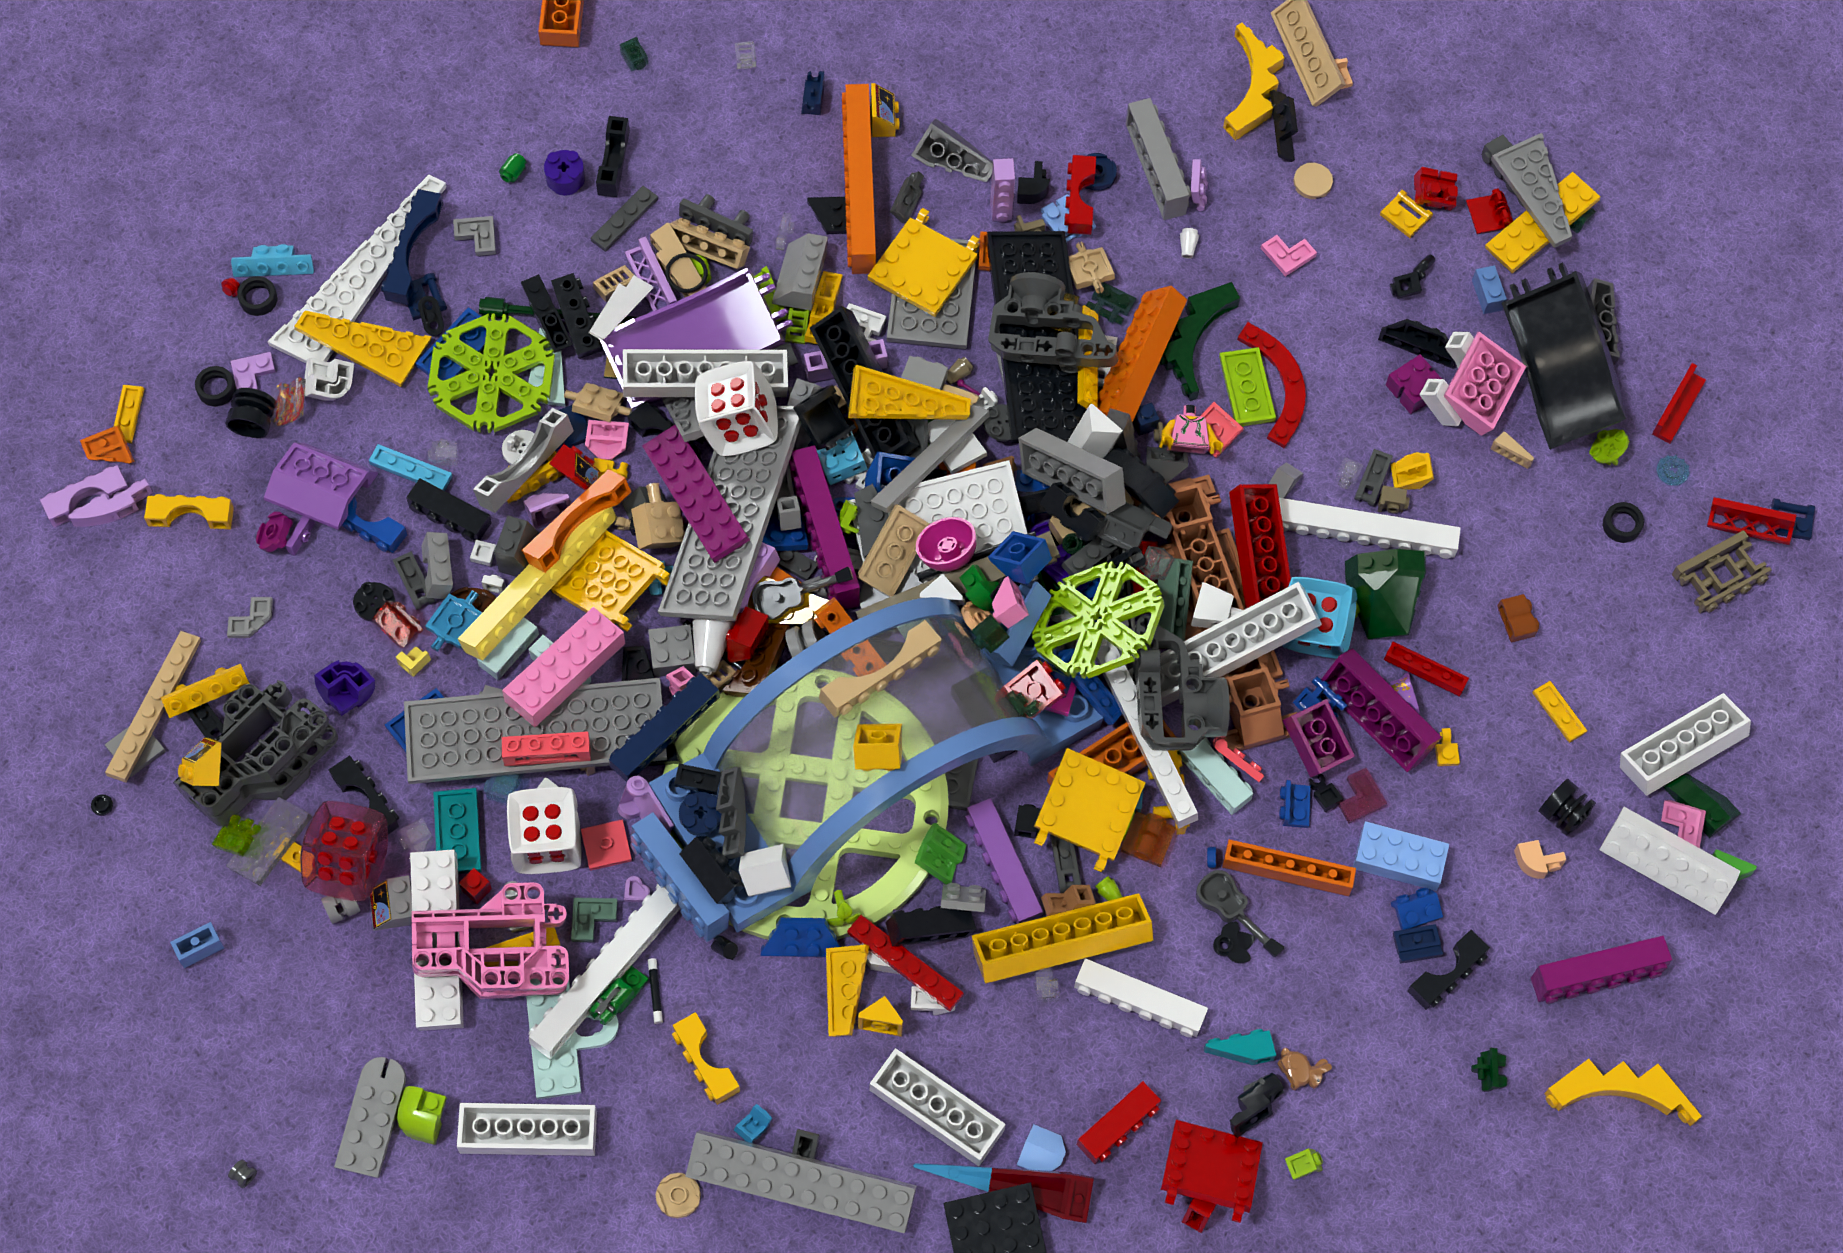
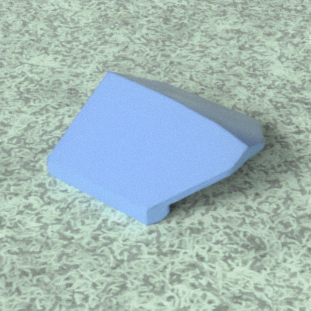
[1017,1124,1066,1171]

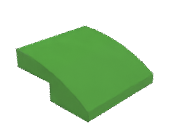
[915,823,967,885]

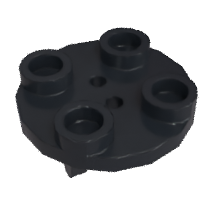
[353,582,395,622]

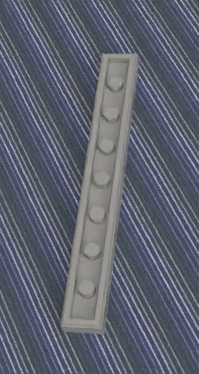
[871,404,990,513]

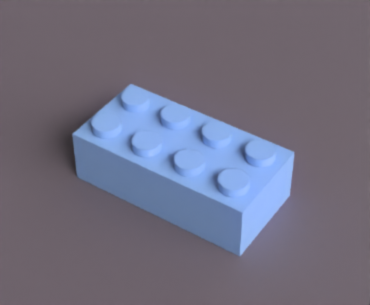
[1353,821,1449,891]

